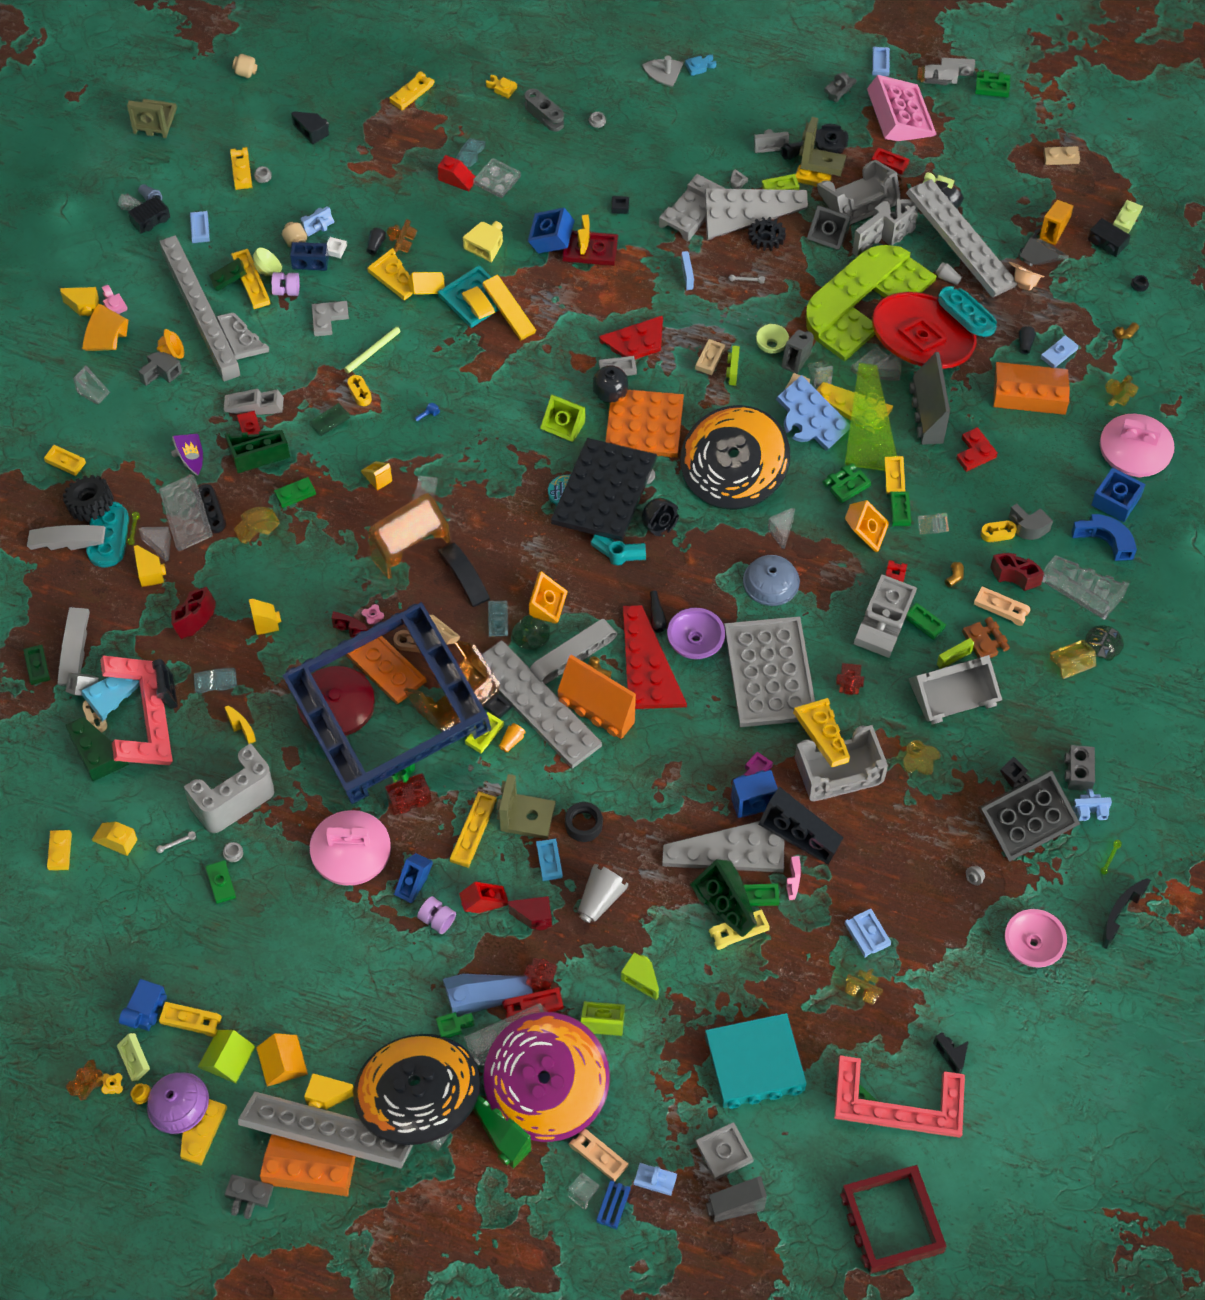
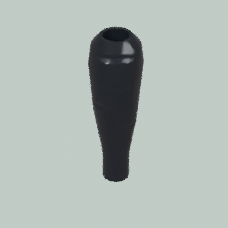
[650,590,667,633]

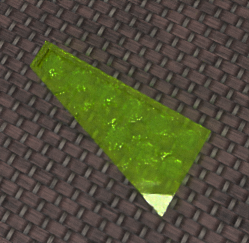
[845,363,897,471]

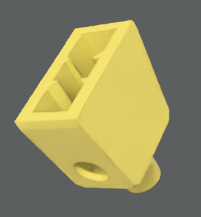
[463,221,503,262]

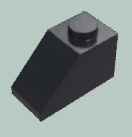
[291,112,329,144]

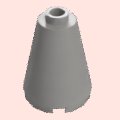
[578,864,629,923]

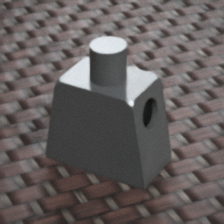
[781,330,814,374]

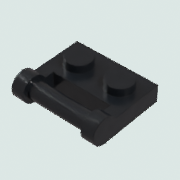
[152,659,178,709]

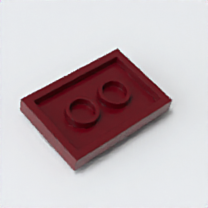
[563,230,618,266]

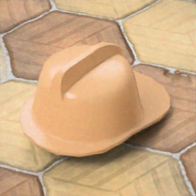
[1009,262,1044,290]

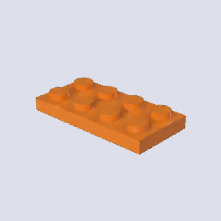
[347,636,426,705]

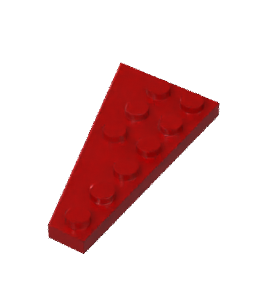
[623,605,687,709]

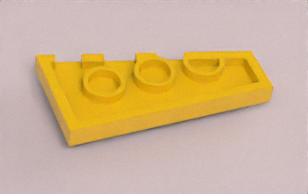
[816,382,893,433]
[793,698,850,768]

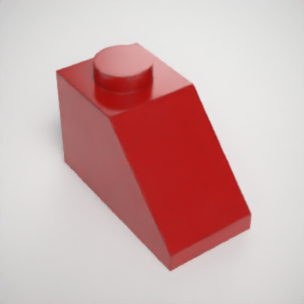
[437,155,477,192]
[459,882,508,913]

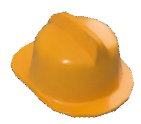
[157,329,184,359]

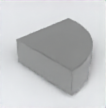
[731,169,748,189]

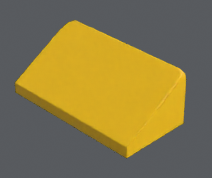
[408,272,445,294]

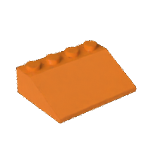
[993,362,1070,415]
[558,655,636,739]
[260,1134,356,1196]

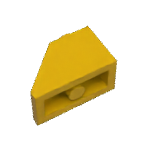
[60,287,99,316]
[134,545,166,587]
[249,599,281,635]
[92,822,137,856]
[304,1073,354,1110]

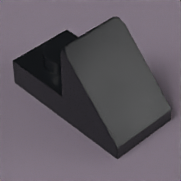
[933,1032,968,1074]

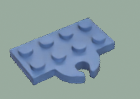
[776,375,852,451]

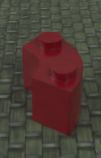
[990,553,1044,591]
[171,586,216,639]

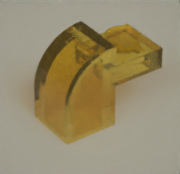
[234,507,280,544]

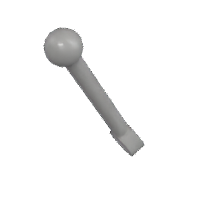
[729,274,765,284]
[156,831,196,853]

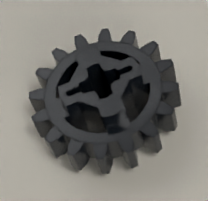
[748,217,786,251]

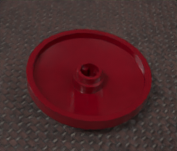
[297,666,375,736]

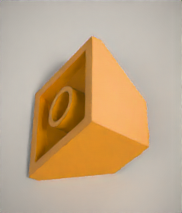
[845,500,889,552]

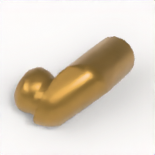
[1114,322,1139,339]
[945,562,964,588]
[588,656,612,678]

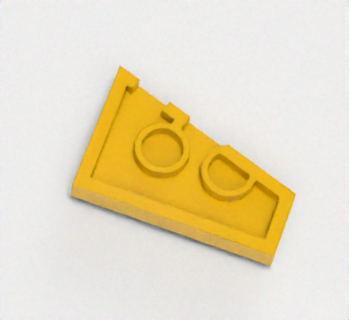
[367,248,413,301]
[180,1099,227,1166]

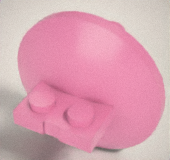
[1100,414,1174,478]
[310,810,391,886]

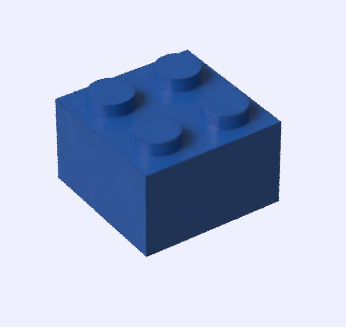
[528,208,575,254]
[1091,467,1146,522]
[731,770,778,818]

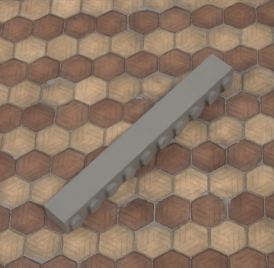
[159,235,241,382]

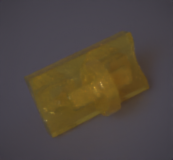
[1105,375,1138,406]
[845,968,884,1005]

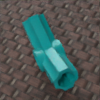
[591,535,646,566]

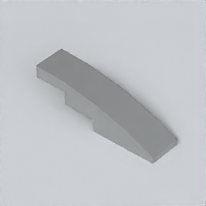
[27,525,106,550]
[58,607,90,686]

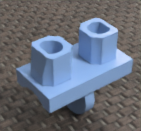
[300,206,334,237]
[1072,789,1112,821]
[634,1163,677,1196]

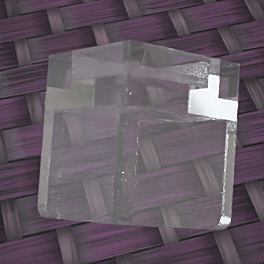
[918,513,949,534]
[568,1172,599,1209]

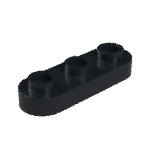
[196,484,226,533]

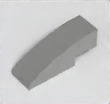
[224,389,284,415]

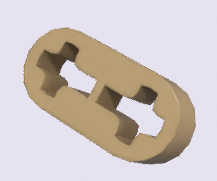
[83,700,107,733]

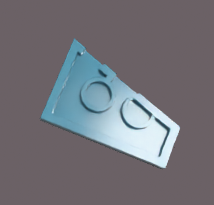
[82,677,140,722]

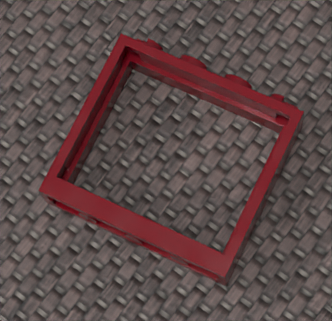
[840,1165,947,1274]

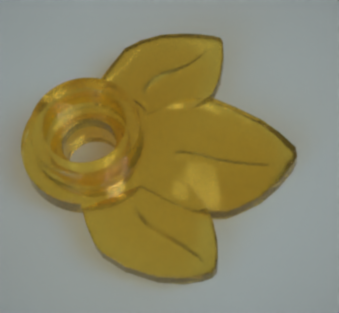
[903,740,941,775]

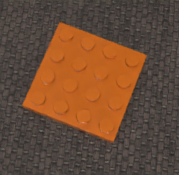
[606,390,684,458]

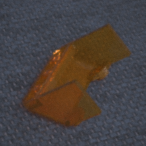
[368,493,450,579]
[404,640,500,732]

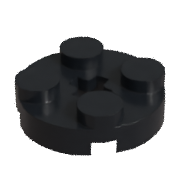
[815,124,848,154]

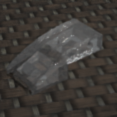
[412,476,438,512]

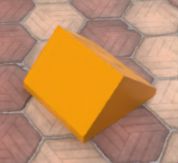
[529,572,568,623]
[256,1033,308,1087]

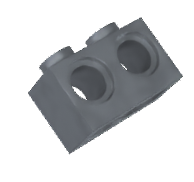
[1064,745,1095,791]

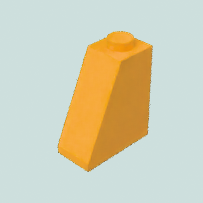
[1040,200,1073,245]

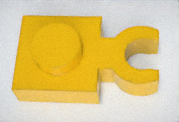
[486,75,517,99]

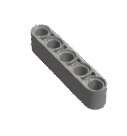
[530,619,617,684]

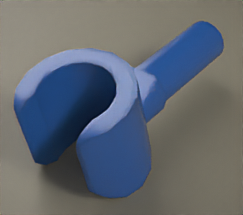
[415,403,440,421]

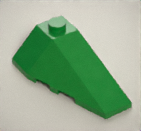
[473,1095,531,1169]

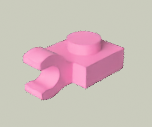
[102,285,127,314]

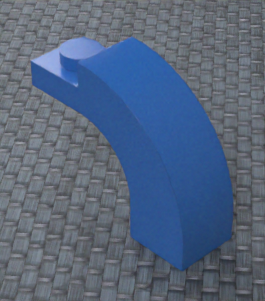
[1071,514,1137,561]

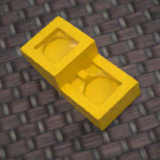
[578,215,590,254]
[462,286,495,319]
[225,706,256,744]

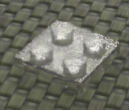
[473,158,521,198]

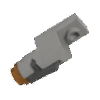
[917,58,975,85]

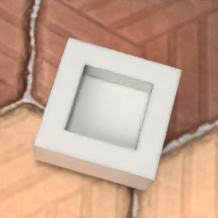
[327,237,347,258]

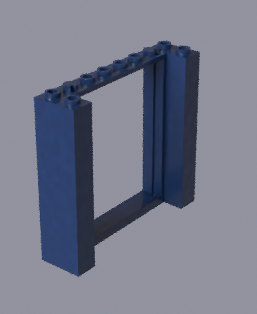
[282,602,491,804]

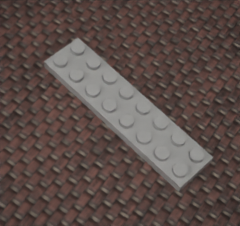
[906,179,1018,298]
[472,640,602,769]
[238,1092,413,1169]

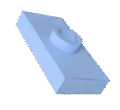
[1041,335,1078,368]

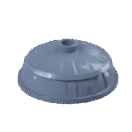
[743,555,800,606]

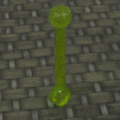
[127,512,140,545]
[1100,840,1122,875]

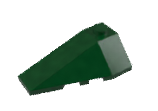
[690,859,757,937]

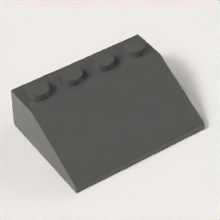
[909,352,950,445]
[977,770,1080,862]

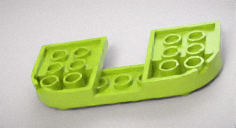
[806,245,937,362]

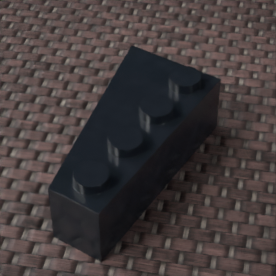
[758,787,844,865]

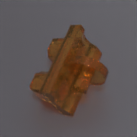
[387,219,417,254]
[66,1059,103,1100]

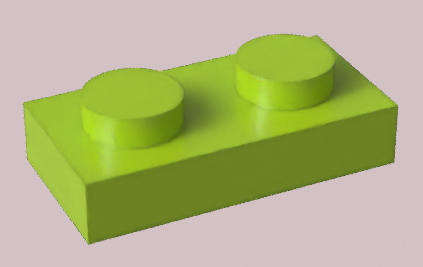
[762,174,800,190]
[726,346,740,386]

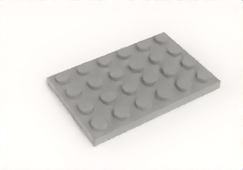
[724,616,815,727]

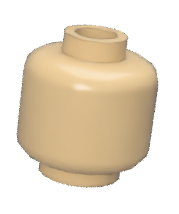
[232,54,258,78]
[282,222,308,247]

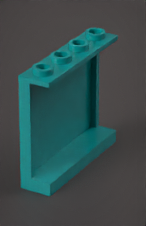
[705,1013,806,1109]

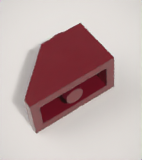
[508,896,552,930]

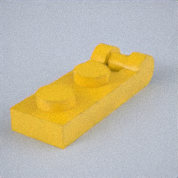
[389,71,434,110]
[230,147,252,190]
[159,1002,222,1037]

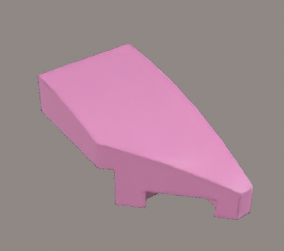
[786,856,801,900]

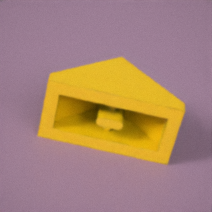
[361,461,392,491]

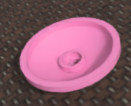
[1005,909,1067,968]

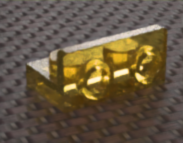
[1050,640,1096,679]

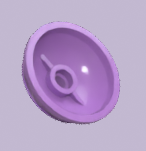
[147,1073,209,1134]

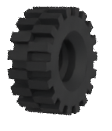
[63,475,114,522]

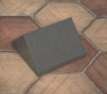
[807,205,851,250]

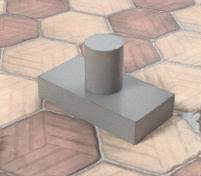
[754,129,789,153]

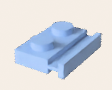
[845,909,891,958]

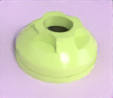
[253,248,282,276]
[756,324,789,353]

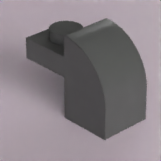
[138,352,182,386]
[1009,504,1053,540]

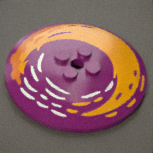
[484,1012,610,1142]

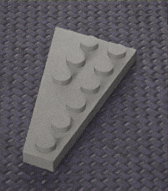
[705,189,808,240]
[662,821,784,873]

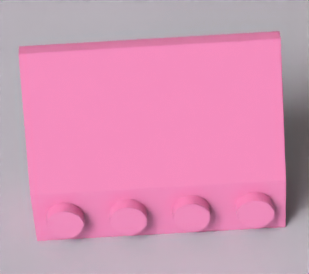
[867,75,936,141]

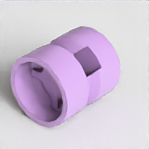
[272,272,300,296]
[417,896,456,934]

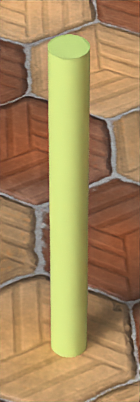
[344,327,401,374]

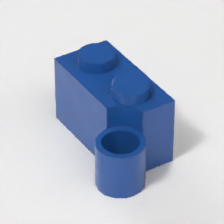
[119,979,167,1031]

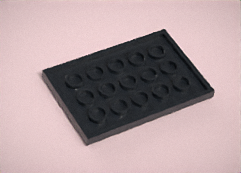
[551,438,657,541]

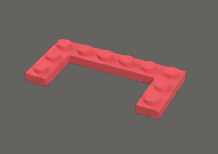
[100,656,173,766]
[834,1056,965,1138]

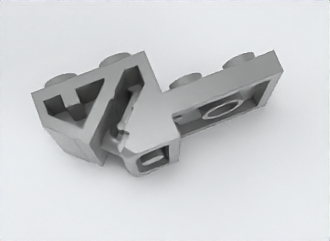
[852,199,918,257]
[854,574,917,658]

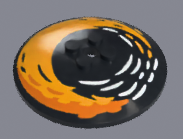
[680,405,790,510]
[353,1034,480,1145]

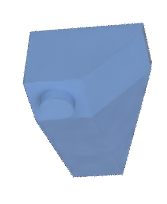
[443,974,533,1017]

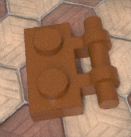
[962,617,1010,658]

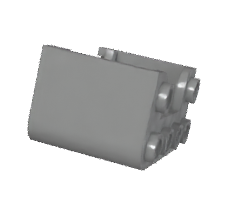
[795,725,888,801]
[184,743,274,833]

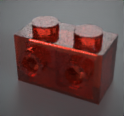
[385,773,432,815]

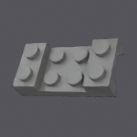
[659,174,726,242]

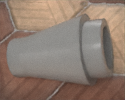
[935,262,962,286]

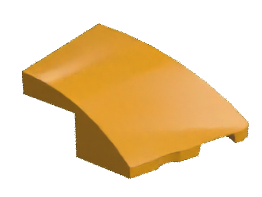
[82,304,128,351]

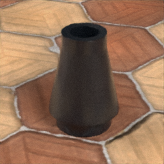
[780,141,803,160]
[366,228,386,255]
[1018,326,1036,354]

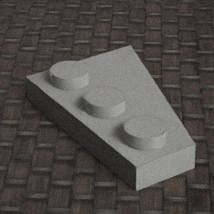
[217,312,269,360]

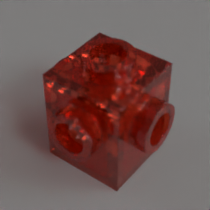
[836,663,864,695]
[524,958,558,991]

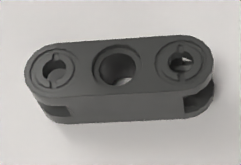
[524,89,564,132]

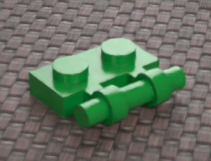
[975,70,1011,98]
[822,463,871,504]

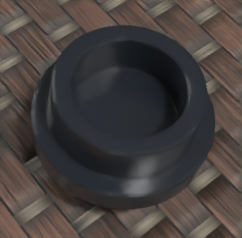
[1131,275,1149,292]

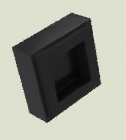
[611,196,629,214]
[484,693,512,719]

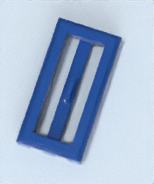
[596,1180,631,1229]

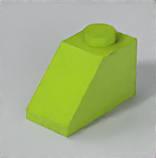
[621,953,659,1000]

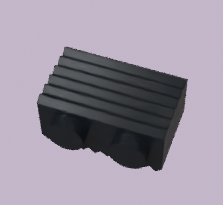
[128,195,170,234]
[1088,218,1131,257]

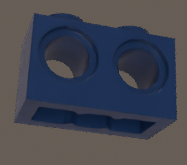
[290,242,329,271]

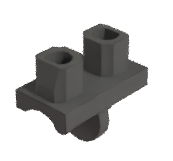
[824,71,856,103]

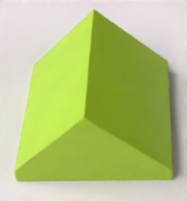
[540,394,585,442]
[581,1001,625,1036]
[198,1030,255,1083]

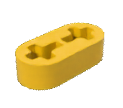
[348,375,372,406]
[981,521,1017,542]

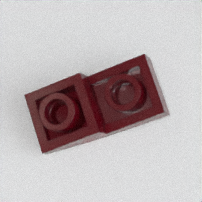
[331,611,368,638]

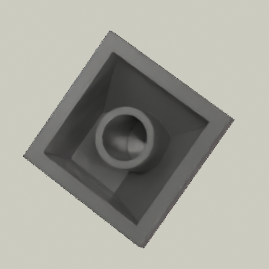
[1020,237,1069,266]

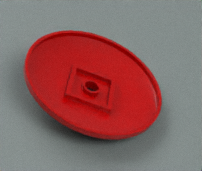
[872,292,977,369]

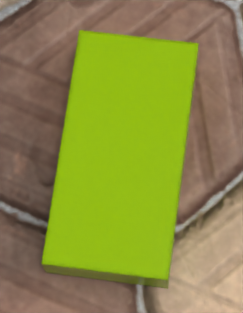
[937,638,974,669]

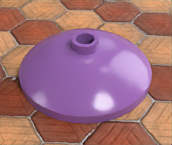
[667,608,725,659]

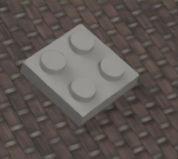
[695,1122,754,1180]

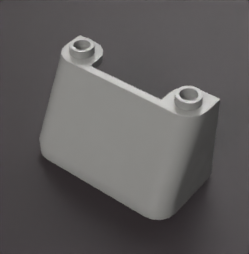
[817,160,900,224]
[909,655,1002,724]

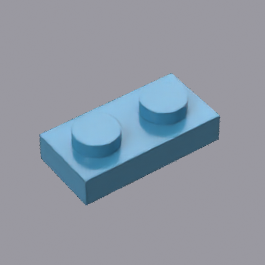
[536,839,563,881]

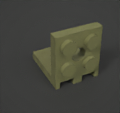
[127,99,177,138]
[800,117,847,176]
[496,774,556,840]

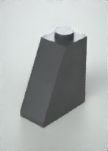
[706,1176,767,1222]

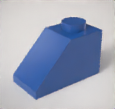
[394,853,433,903]

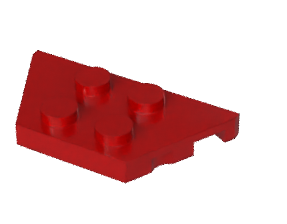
[599,316,663,359]

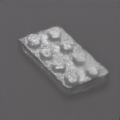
[159,474,213,551]

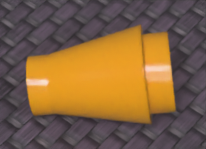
[498,723,525,753]

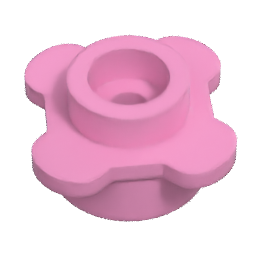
[362,604,384,624]

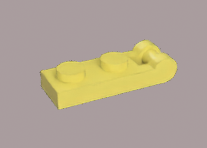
[709,909,770,950]

